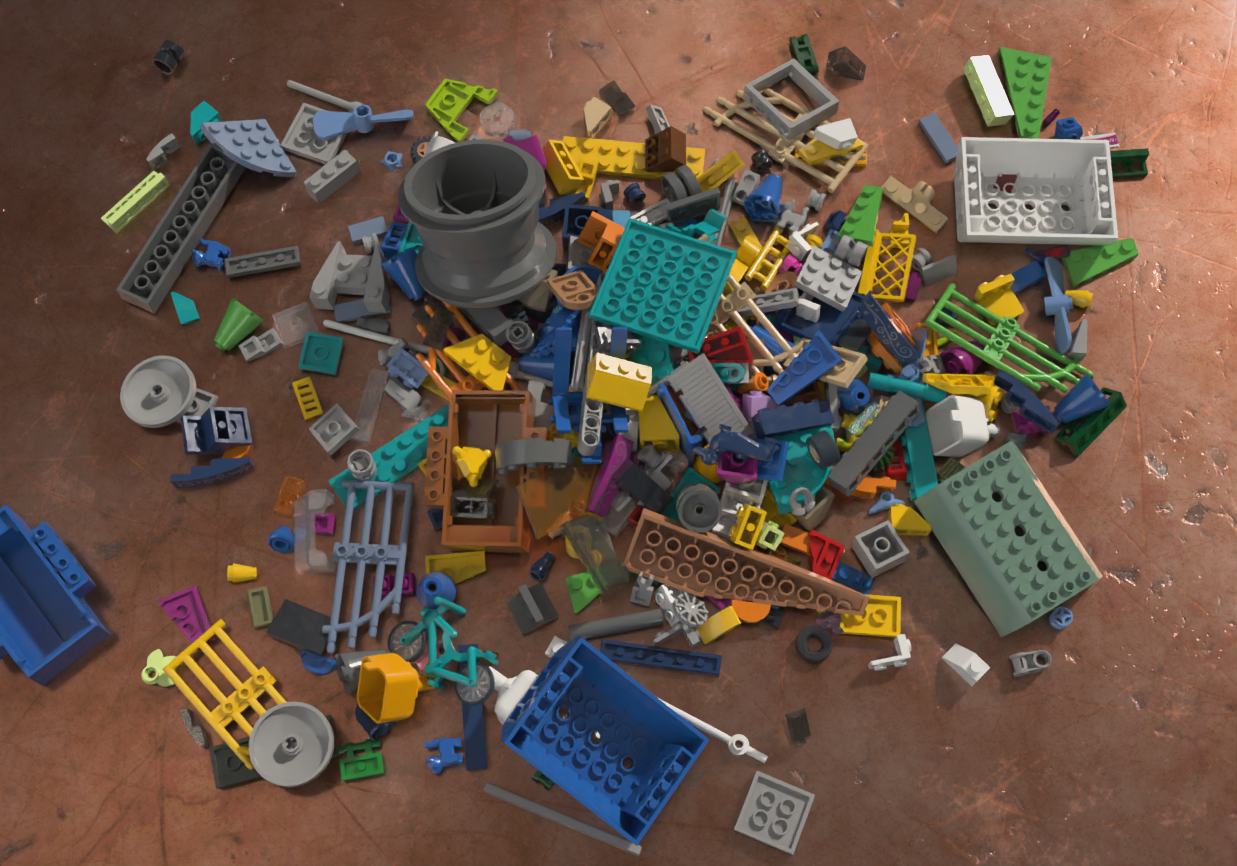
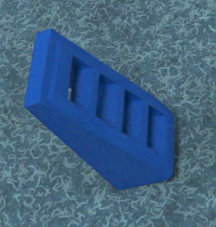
[380,222,408,258]

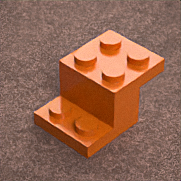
[577,211,625,272]
[867,303,916,374]

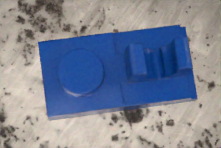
[832,561,875,595]

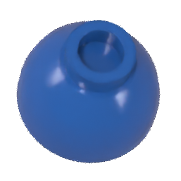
[267,526,295,552]

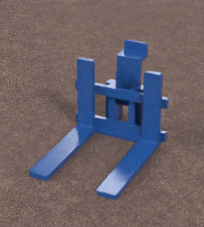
[548,327,630,464]

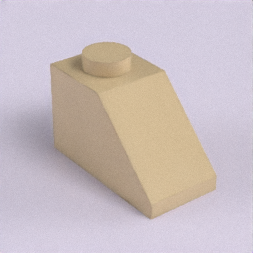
[583,97,612,139]

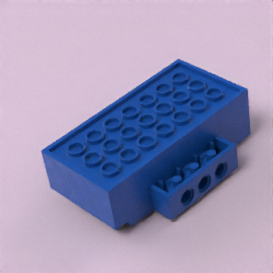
[0,505,110,686]

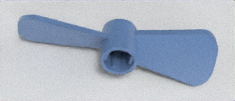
[313,105,414,140]
[1044,257,1073,354]
[901,327,928,427]

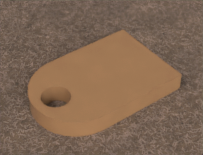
[547,270,598,310]

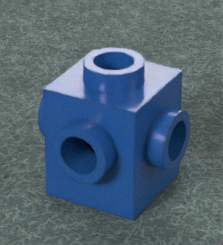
[1055,117,1083,140]

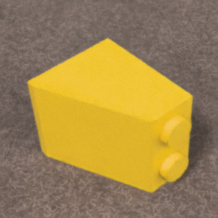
[639,394,679,452]

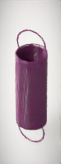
[1042,106,1060,128]

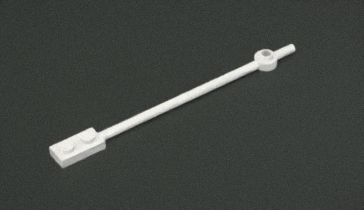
[545,636,768,763]

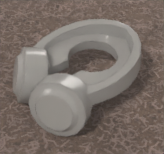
[790,487,815,516]

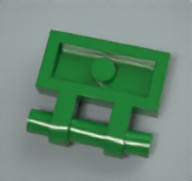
[338,738,384,781]

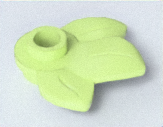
[141,649,178,687]

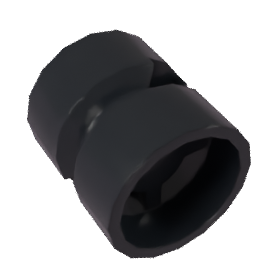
[152,40,185,74]

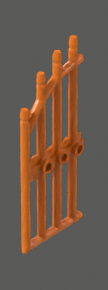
[416,301,522,401]

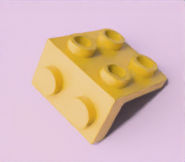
[974,274,1024,327]

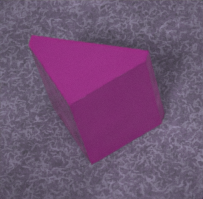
[717,442,759,485]

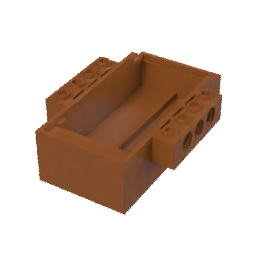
[424,390,550,553]

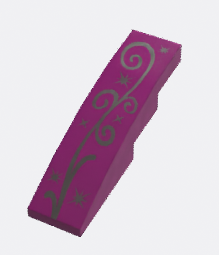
[586,434,634,517]

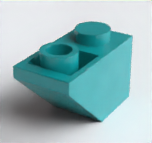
[190,101,223,145]

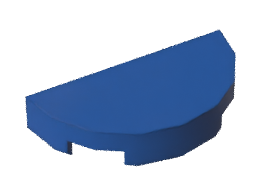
[300,649,337,675]

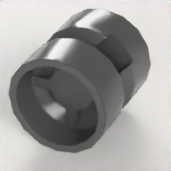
[506,321,537,354]

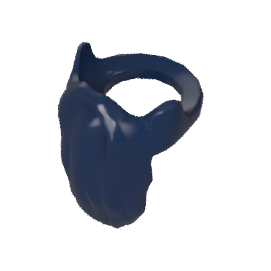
[355,704,396,742]

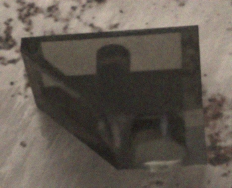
[826,46,867,81]
[781,708,811,747]

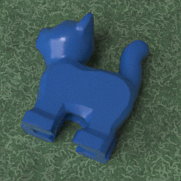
[191,239,232,271]
[424,738,464,774]

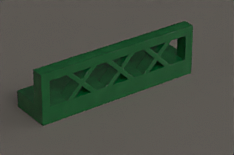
[1110,148,1149,178]
[1055,387,1127,456]

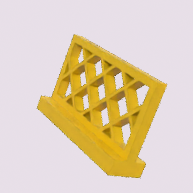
[858,229,917,302]

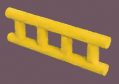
[744,227,791,291]

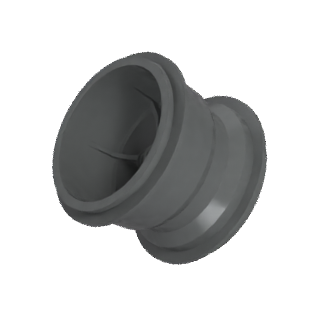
[398,139,557,308]

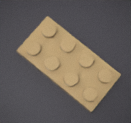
[783,338,868,388]

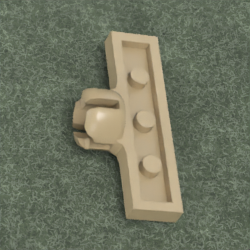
[882,176,948,234]

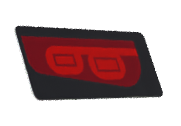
[1032,245,1071,265]

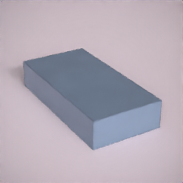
[348,216,388,245]

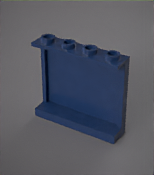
[775,288,872,347]

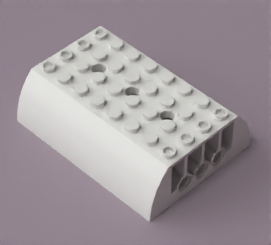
[954,137,1118,246]

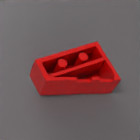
[687,326,754,363]

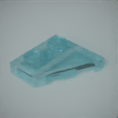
[845,402,881,436]

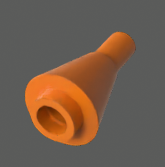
[738,372,769,394]

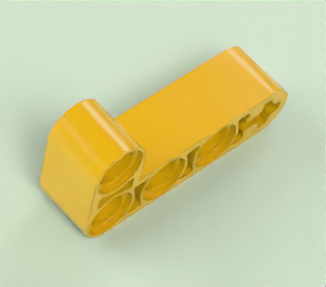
[722,239,761,297]

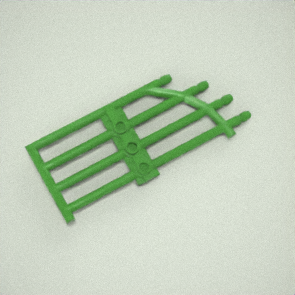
[924,283,1095,393]

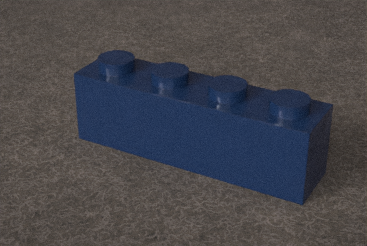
[752,399,834,439]

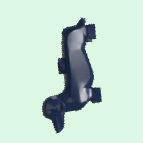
[692,424,780,465]

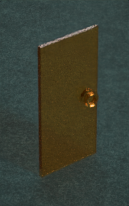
[516,450,618,539]

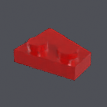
[808,529,845,580]

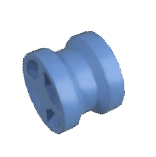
[1049,606,1073,630]

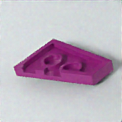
[157,585,216,644]

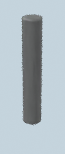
[568,608,664,640]

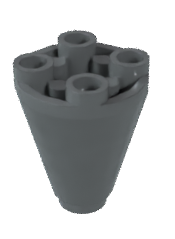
[334,650,391,694]

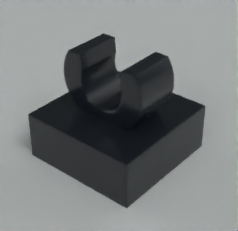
[759,604,785,629]

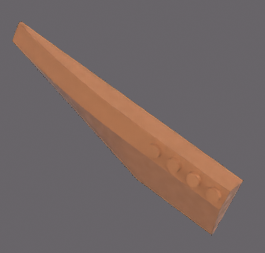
[622,508,870,616]

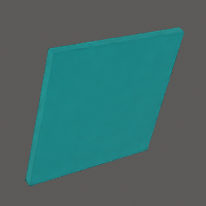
[589,218,737,354]

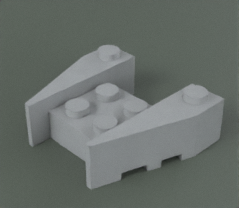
[310,242,390,313]

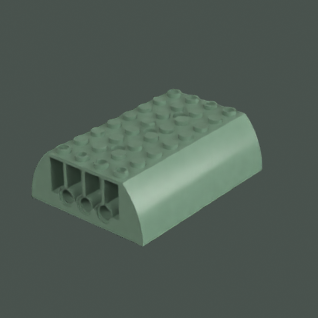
[914,441,1103,637]

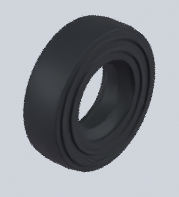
[796,625,833,662]

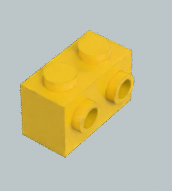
[729,503,767,550]

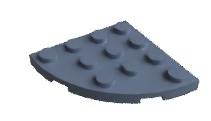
[200,119,297,177]

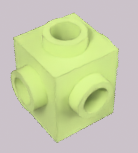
[756,520,785,551]

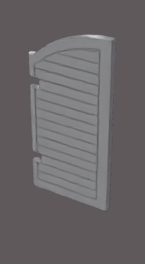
[667,353,754,443]

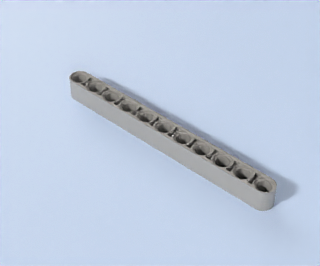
[577,272,611,456]

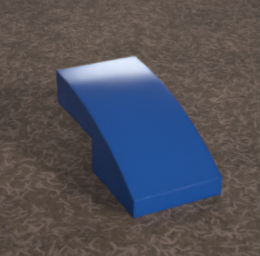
[1010,261,1047,294]

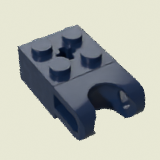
[562,204,613,247]

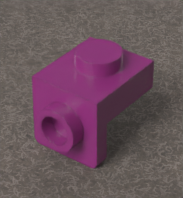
[898,271,922,300]

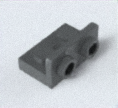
[595,327,641,354]

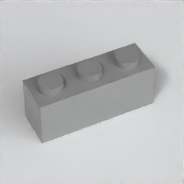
[303,150,360,204]

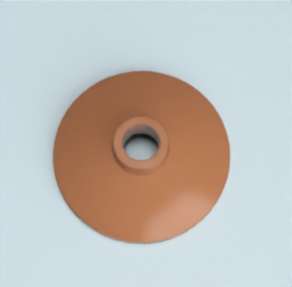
[765,271,798,294]

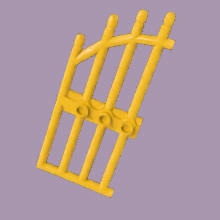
[162,619,286,770]

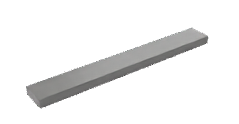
[483,783,642,856]

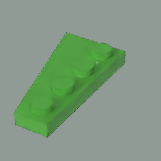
[838,185,883,247]
[1062,238,1139,288]

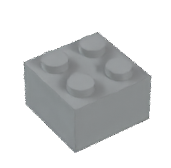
[851,520,910,578]

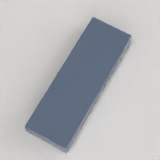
[918,112,958,164]
[333,299,392,323]

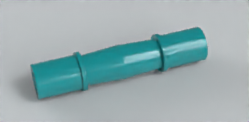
[868,373,947,403]

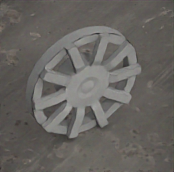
[673,592,708,627]

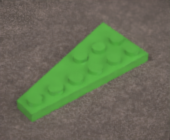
[998,47,1052,139]

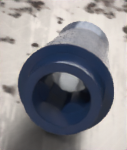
[529,552,556,582]

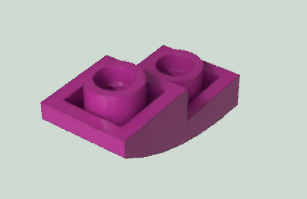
[373,573,415,597]

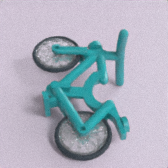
[387,597,499,706]

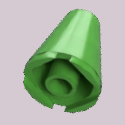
[214,298,264,351]

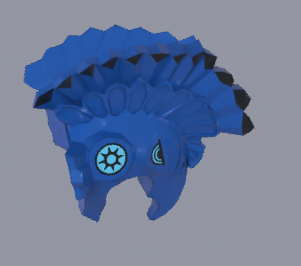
[529,299,581,358]

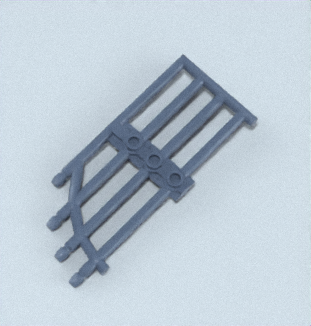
[322,480,415,654]

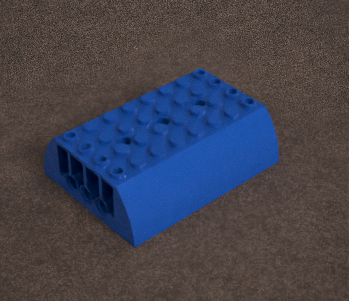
[501,637,710,846]

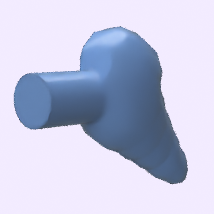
[868,491,905,514]

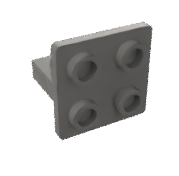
[506,583,558,635]

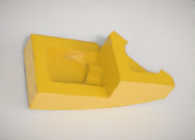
[889,213,910,248]

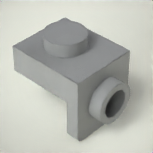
[599,180,619,210]

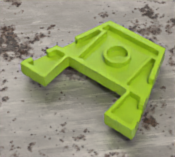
[425,79,498,142]

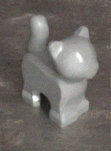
[775,199,809,236]
[378,338,418,377]

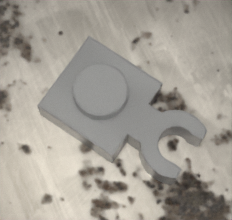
[917,355,945,374]
[630,572,654,606]

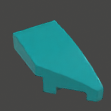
[171,292,200,325]

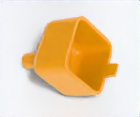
[357,653,436,724]

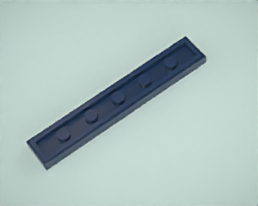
[600,639,722,677]
[458,644,487,770]

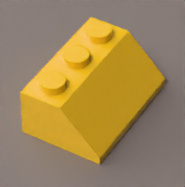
[586,353,652,412]

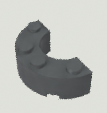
[495,438,572,475]

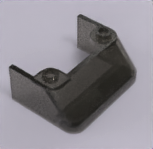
[560,514,631,603]

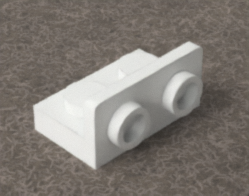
[654,584,692,627]

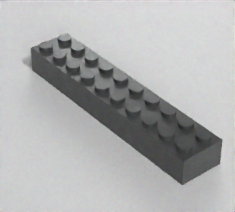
[116,142,246,314]

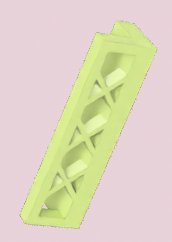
[101,171,170,233]

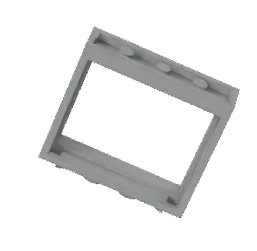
[743,58,840,141]

